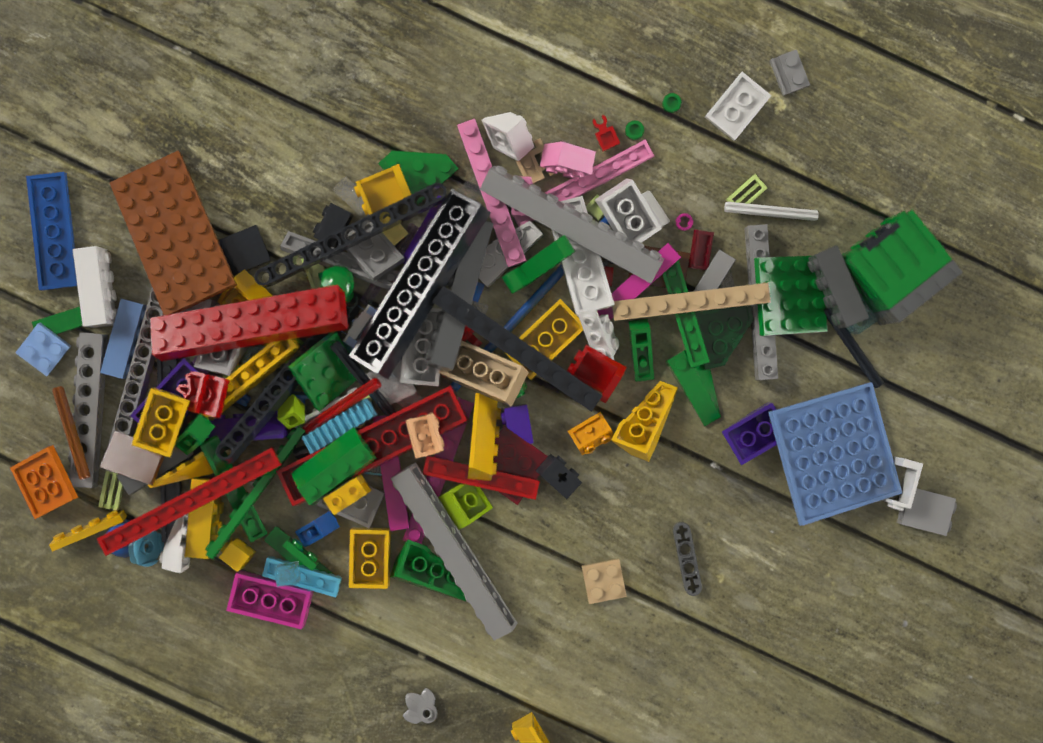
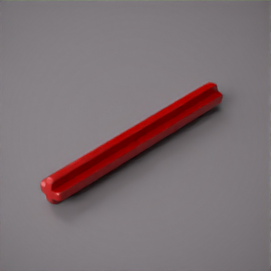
[303,378,381,434]

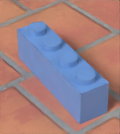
[100,299,147,379]

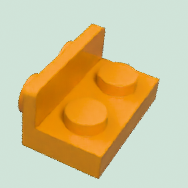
[568,412,614,455]

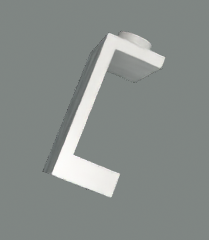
[882,457,923,511]

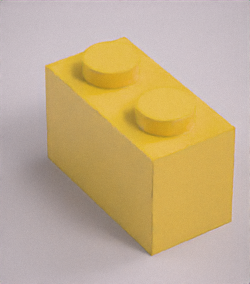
[219,538,257,572]

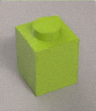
[278,394,305,429]

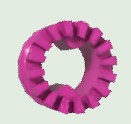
[676,213,693,231]

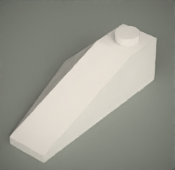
[159,514,190,573]

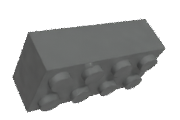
[808,245,869,328]

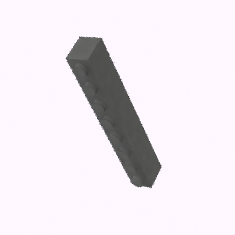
[426,221,494,372]

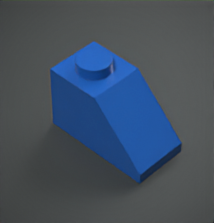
[295,511,340,548]

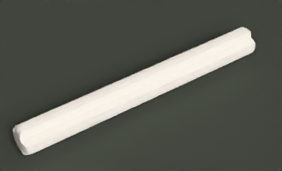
[724,202,819,221]

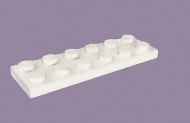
[552,196,614,316]

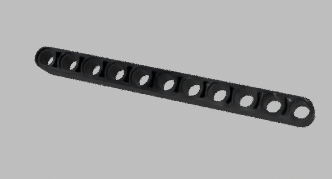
[254,183,449,287]
[216,293,361,464]

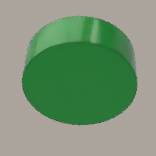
[662,93,682,113]
[625,120,644,141]

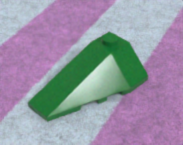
[665,350,721,427]

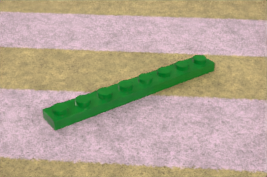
[205,427,305,560]

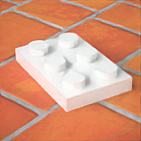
[705,72,772,141]

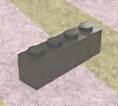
[116,433,199,495]

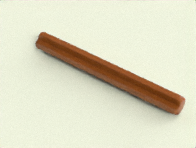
[52,386,90,480]

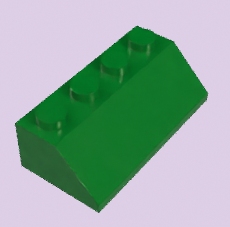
[291,427,377,505]

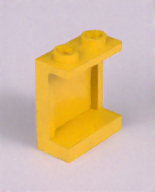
[354,164,411,215]
[323,475,372,515]

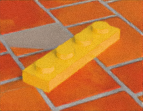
[49,510,127,552]

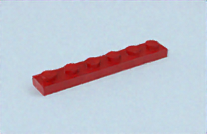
[423,456,540,500]

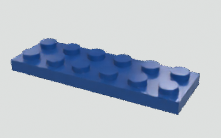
[26,172,78,291]

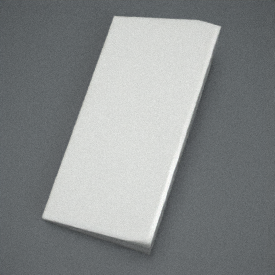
[642,191,670,228]

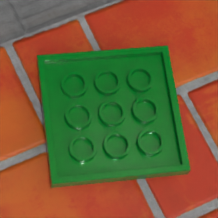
[754,256,828,336]

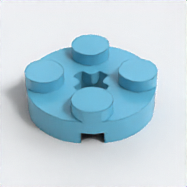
[128,531,164,567]

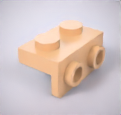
[406,413,444,459]

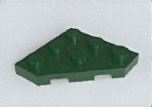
[695,305,754,370]

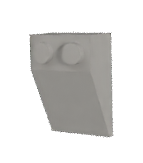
[194,346,249,376]

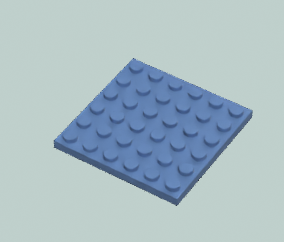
[768,382,902,525]

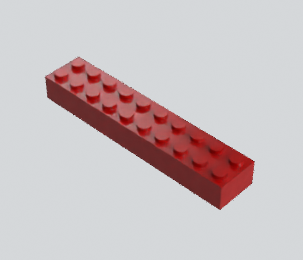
[150,285,348,361]
[276,386,470,506]

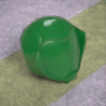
[318,265,355,303]

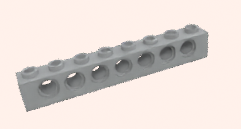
[744,224,778,380]
[67,333,108,488]

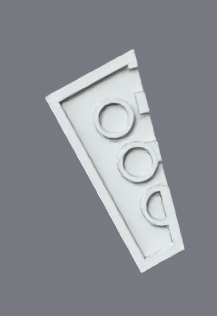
[479,221,544,288]

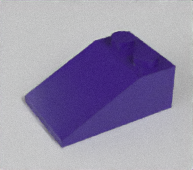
[722,402,777,465]

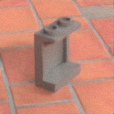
[897,489,957,536]

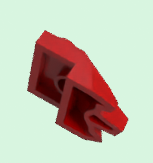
[176,371,230,418]

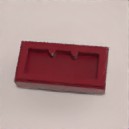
[688,230,714,270]

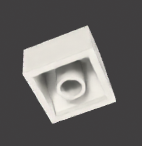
[482,112,534,161]

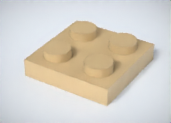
[582,558,627,604]

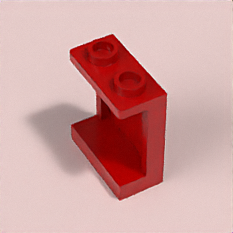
[567,345,627,403]

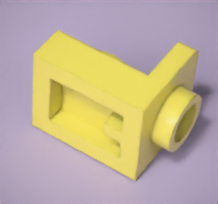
[382,216,409,246]

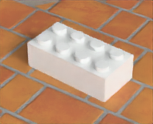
[73,246,118,328]

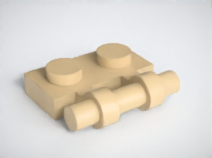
[515,138,555,184]

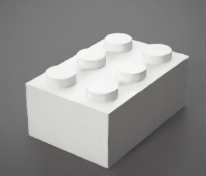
[595,179,662,243]

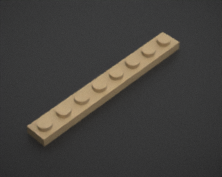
[613,283,770,321]

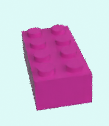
[226,570,314,630]

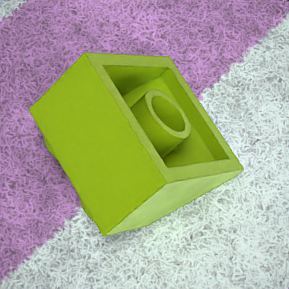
[438,483,493,530]

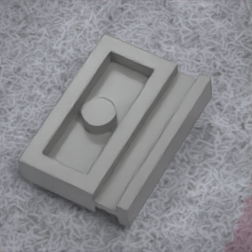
[770,49,810,96]

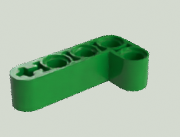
[502,235,576,294]

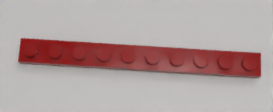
[97,448,282,556]

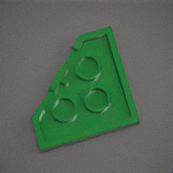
[378,151,459,205]

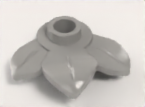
[403,688,438,724]

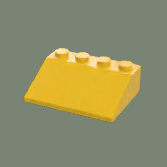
[511,712,550,743]

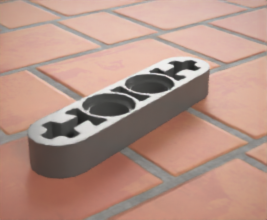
[673,522,702,596]

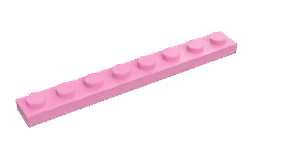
[457,119,526,268]

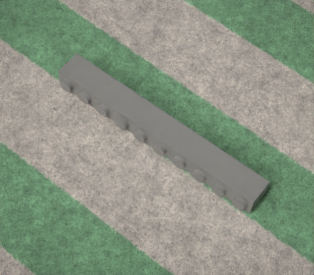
[480,166,664,283]
[391,462,518,641]

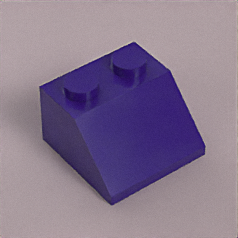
[501,404,534,444]

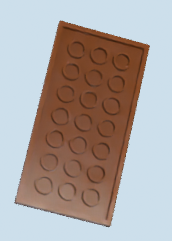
[110,150,237,315]

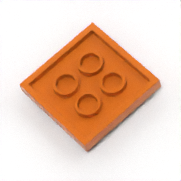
[10,445,78,519]

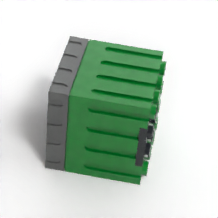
[841,209,963,325]

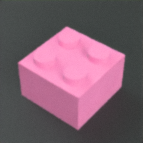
[540,142,596,178]

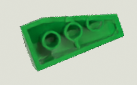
[390,540,466,601]

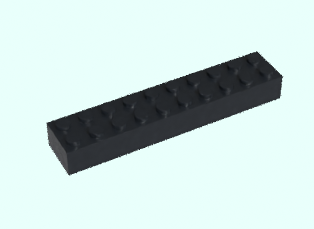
[349,189,490,380]

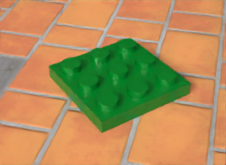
[288,332,357,412]

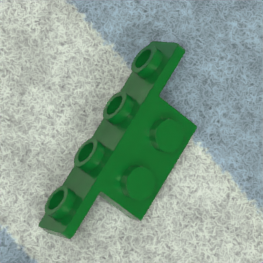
[264,526,334,574]

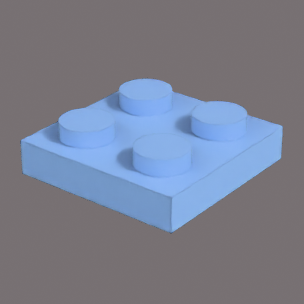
[15,323,71,376]

